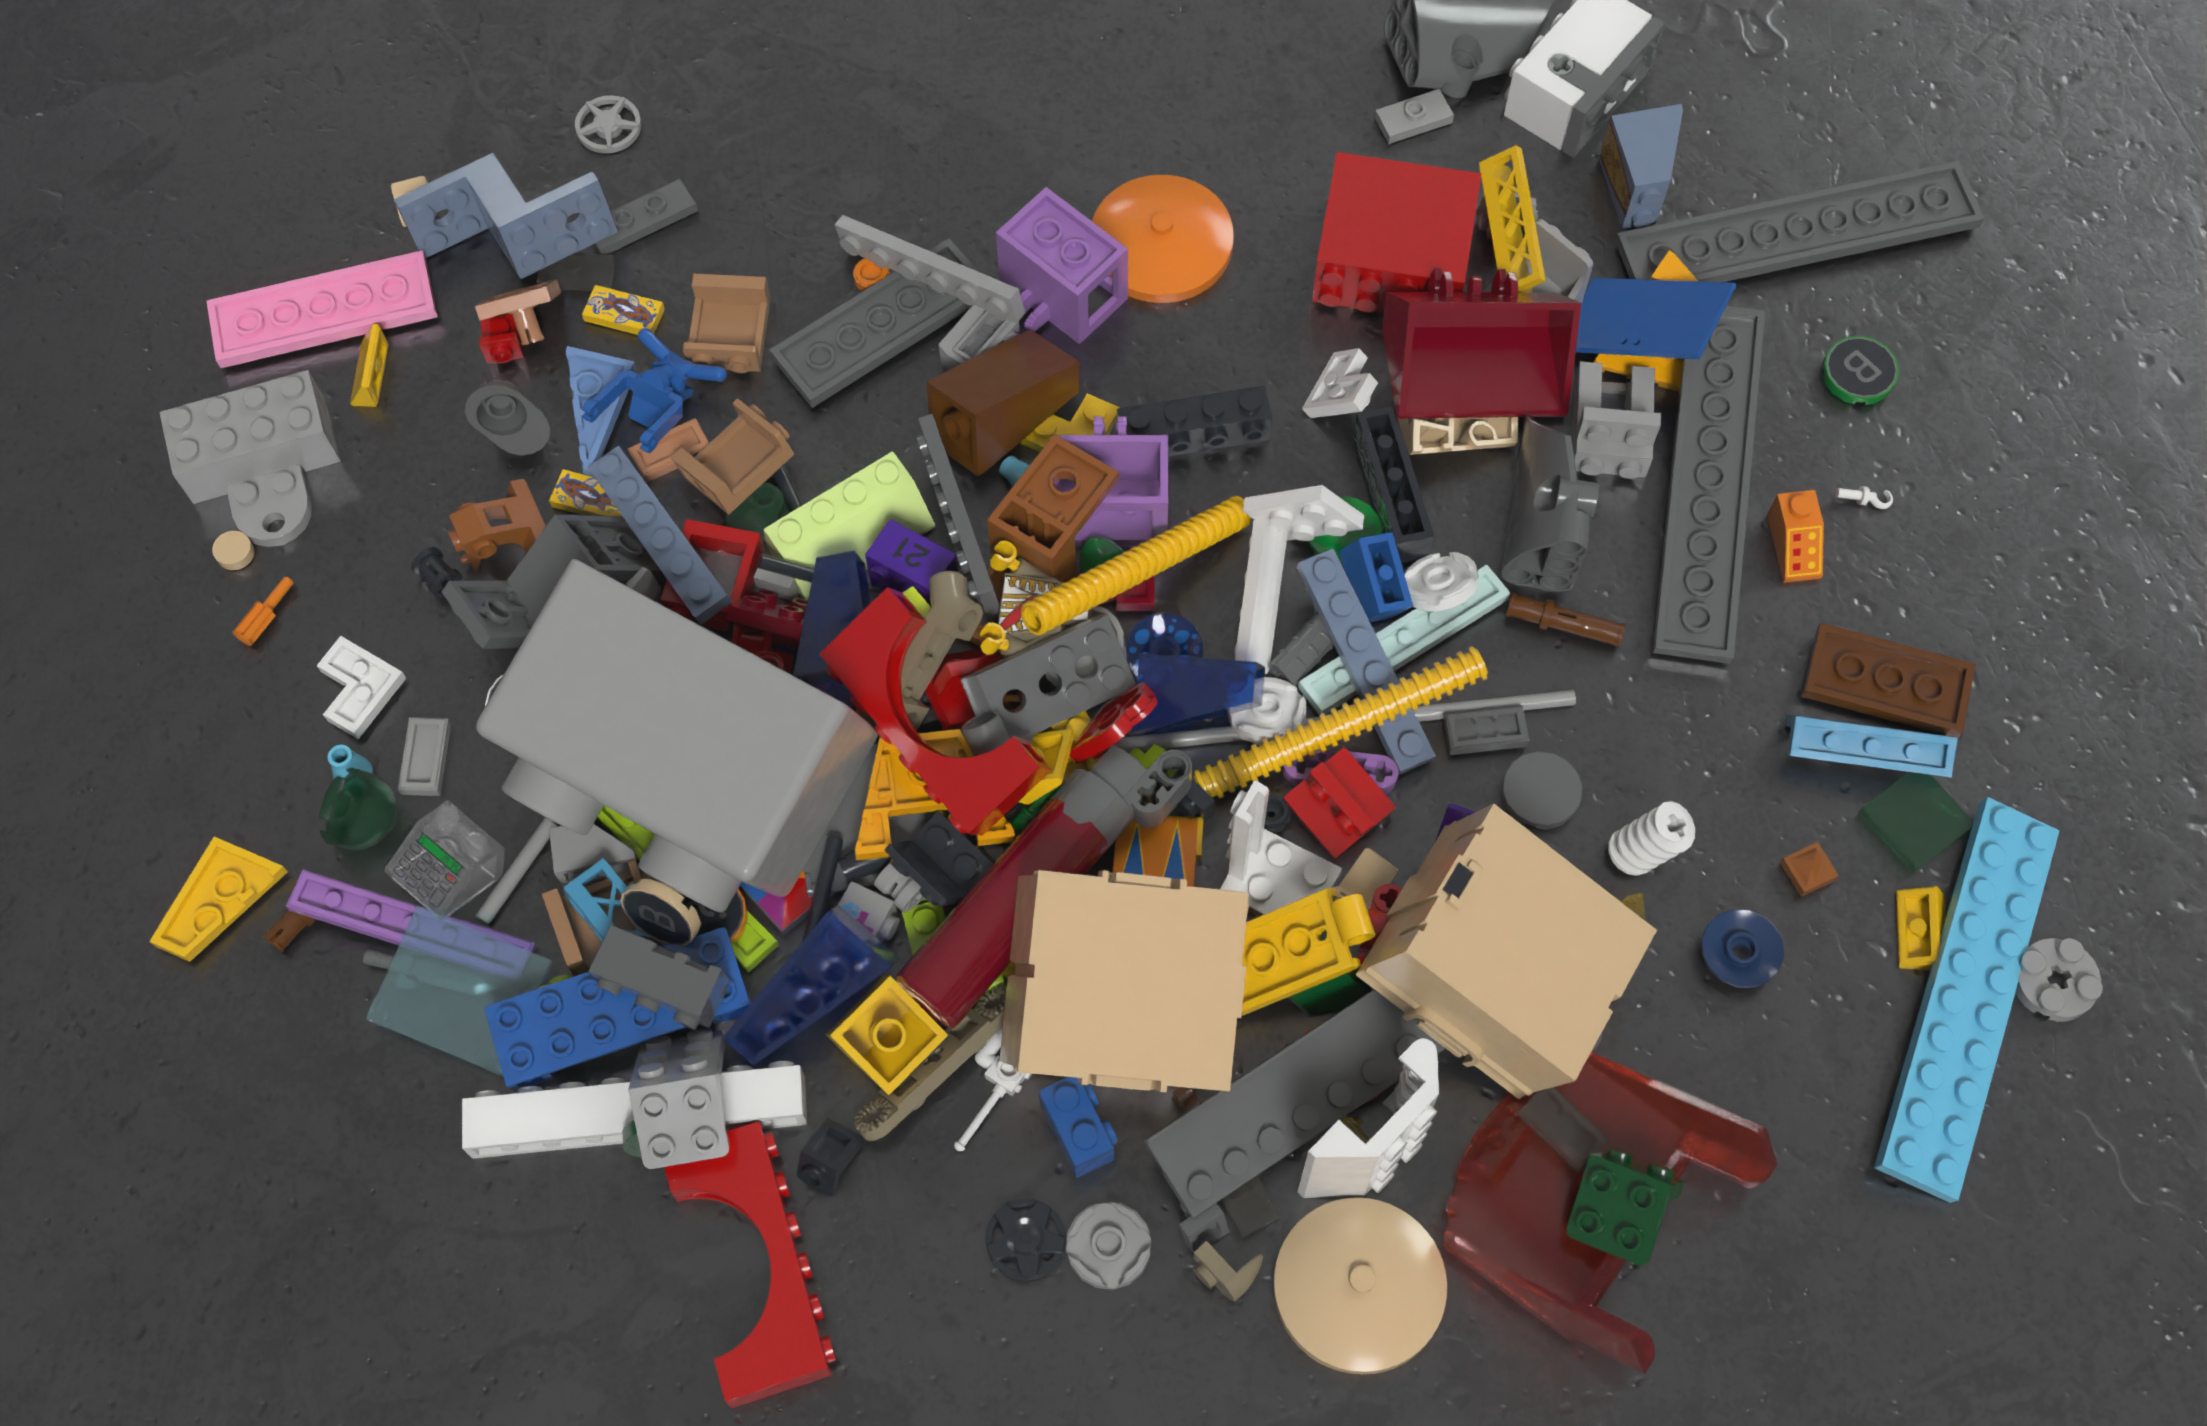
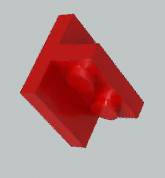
[925,648,1008,731]
[1283,747,1396,860]

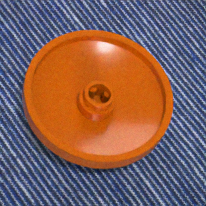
[1092,175,1234,303]

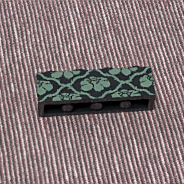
[1353,406,1434,563]

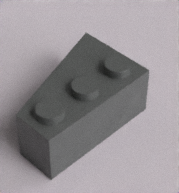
[588,925,731,1030]

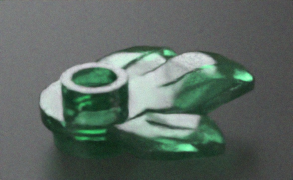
[722,482,785,543]

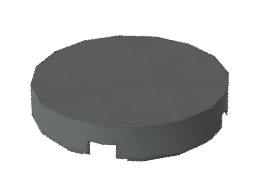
[1501,751,1582,830]

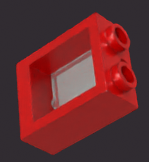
[661,519,765,631]

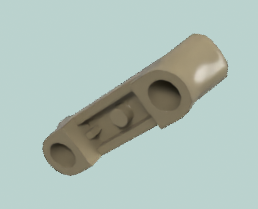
[856,571,983,730]

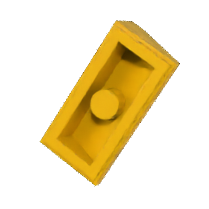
[350,324,389,407]
[1896,886,1946,971]

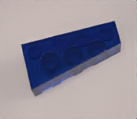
[723,906,902,1065]

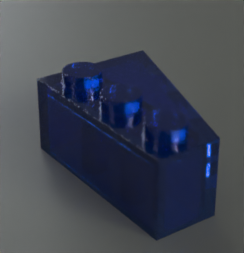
[793,550,870,687]

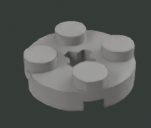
[2016,938,2103,1022]

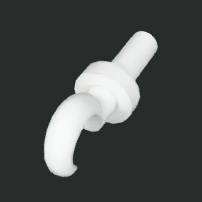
[1835,486,1893,509]

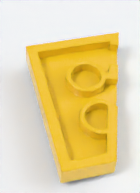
[149,837,288,962]

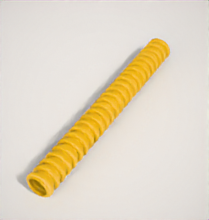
[1021,496,1252,636]
[1193,646,1488,798]

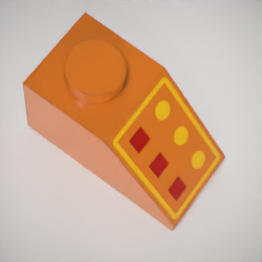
[1767,490,1824,583]

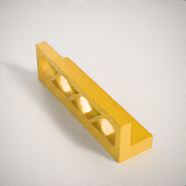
[1479,145,1546,292]

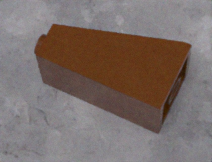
[927,329,1080,476]

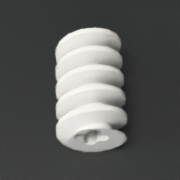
[1608,801,1695,876]

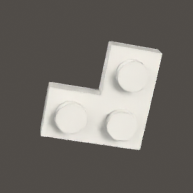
[1302,348,1378,418]
[317,636,406,739]

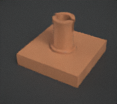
[475,279,562,345]

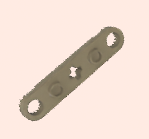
[854,985,1007,1141]

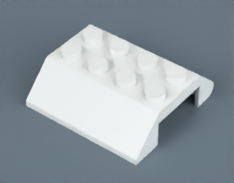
[1298,1038,1439,1198]

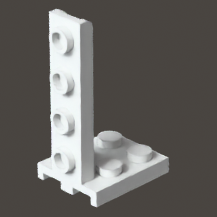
[1234,485,1364,676]
[1220,780,1342,917]

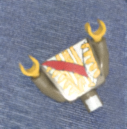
[980,540,1091,658]

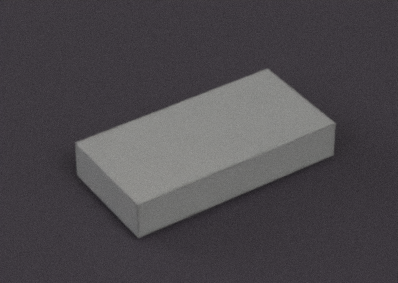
[398,717,451,796]

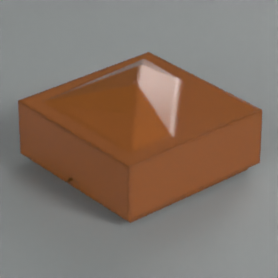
[1780,842,1839,897]

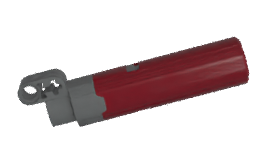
[896,745,1192,1028]

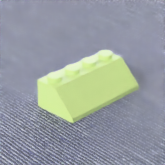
[763,451,935,602]

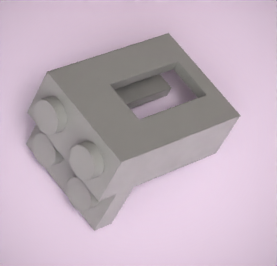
[1572,361,1661,479]

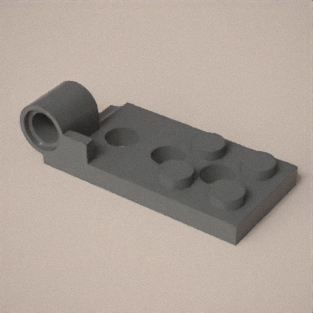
[959,612,1136,756]

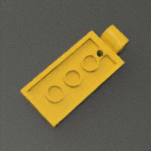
[1242,888,1376,1016]

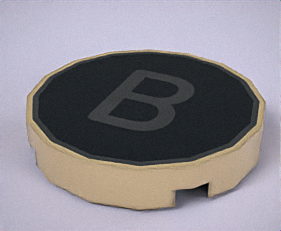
[621,879,701,946]

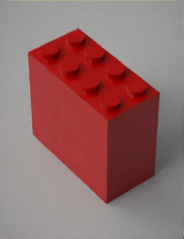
[1312,152,1482,313]

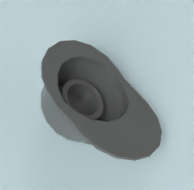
[464,380,551,455]

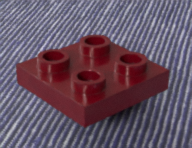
[726,589,825,653]

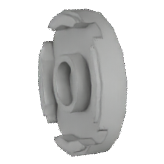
[1066,1202,1151,1290]

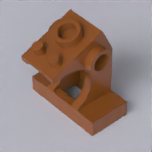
[448,479,546,571]

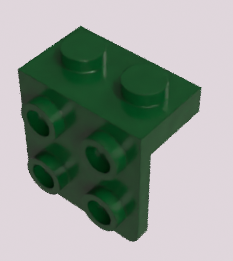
[1567,1147,1685,1265]

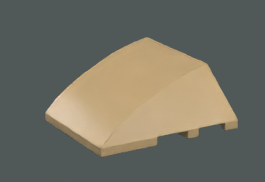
[1398,417,1518,455]

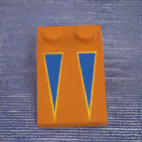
[1113,817,1198,887]

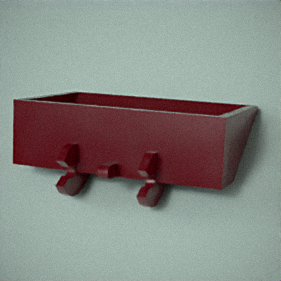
[1382,268,1582,419]

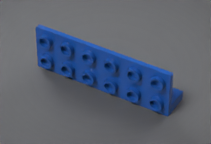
[484,927,755,1092]

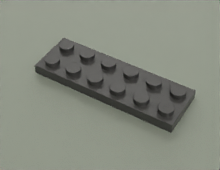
[769,238,977,408]
[916,414,1000,626]

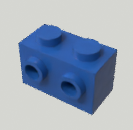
[1339,532,1413,622]
[1039,1077,1118,1178]

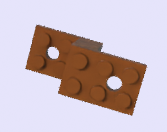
[968,434,1119,654]

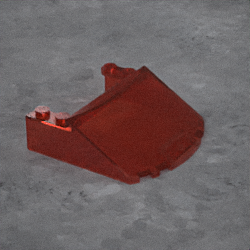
[1444,1052,1778,1375]

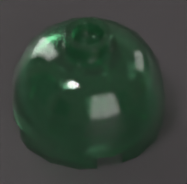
[319,768,397,851]

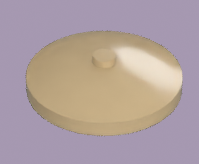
[1273,1198,1447,1375]

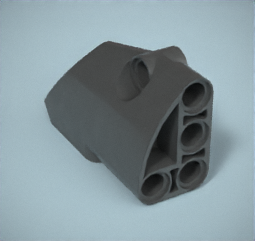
[1384,0,1555,98]
[1501,415,1600,592]

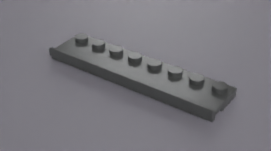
[1143,989,1446,1218]

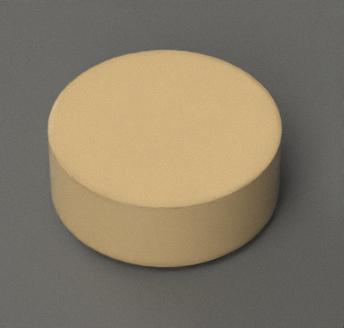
[212,531,255,570]

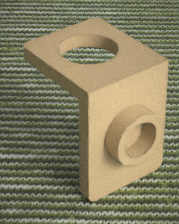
[1332,848,1398,911]

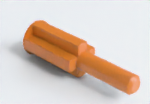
[232,577,293,646]

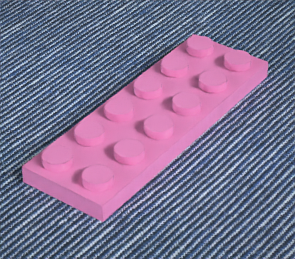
[206,250,438,368]

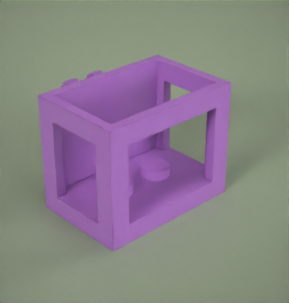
[996,187,1128,344]
[1052,417,1168,547]

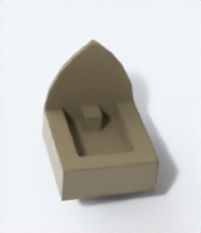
[1193,1241,1263,1302]

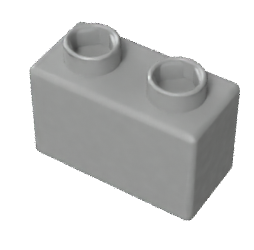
[476,559,878,912]

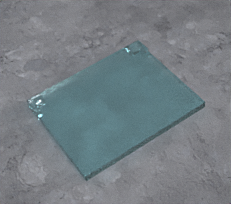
[366,906,553,1076]

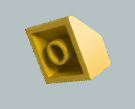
[826,975,948,1095]

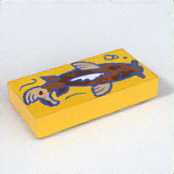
[582,285,665,335]
[549,469,623,517]

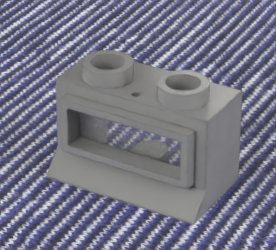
[938,305,1020,370]

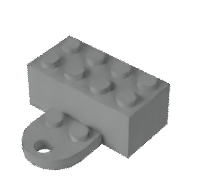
[159,370,341,547]

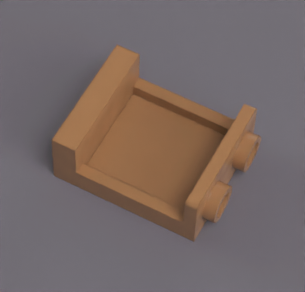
[683,273,771,373]
[670,398,794,515]
[542,859,661,976]

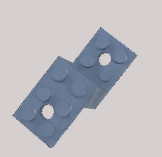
[394,153,618,279]

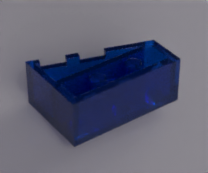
[1132,653,1265,735]

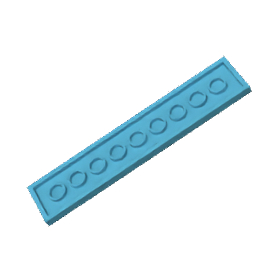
[1874,797,2060,1203]

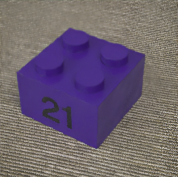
[865,519,958,607]

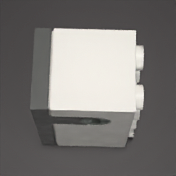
[1504,0,1665,158]

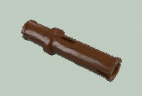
[1505,592,1626,648]

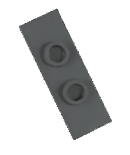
[594,179,698,257]

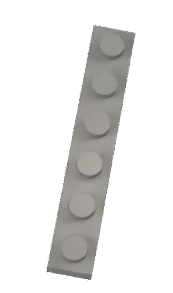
[834,215,1026,323]

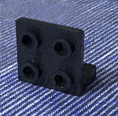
[884,810,996,906]

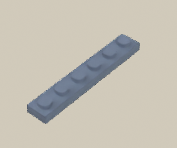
[588,445,732,625]
[1296,549,1436,775]

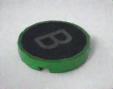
[1822,336,1899,405]

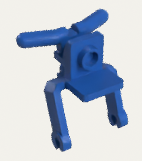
[582,328,727,453]

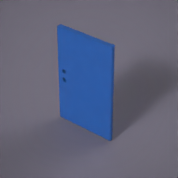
[1576,278,1736,360]

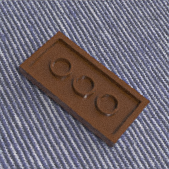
[1802,623,1976,738]

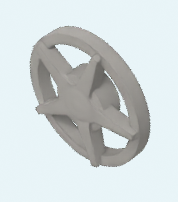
[575,95,642,153]

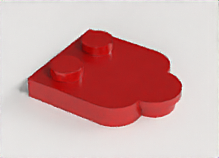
[1069,682,1158,764]

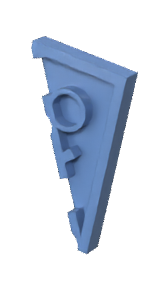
[566,346,637,477]

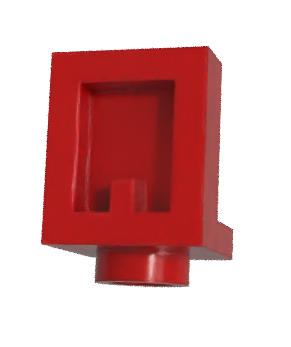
[479,314,524,364]

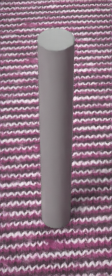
[475,817,558,925]

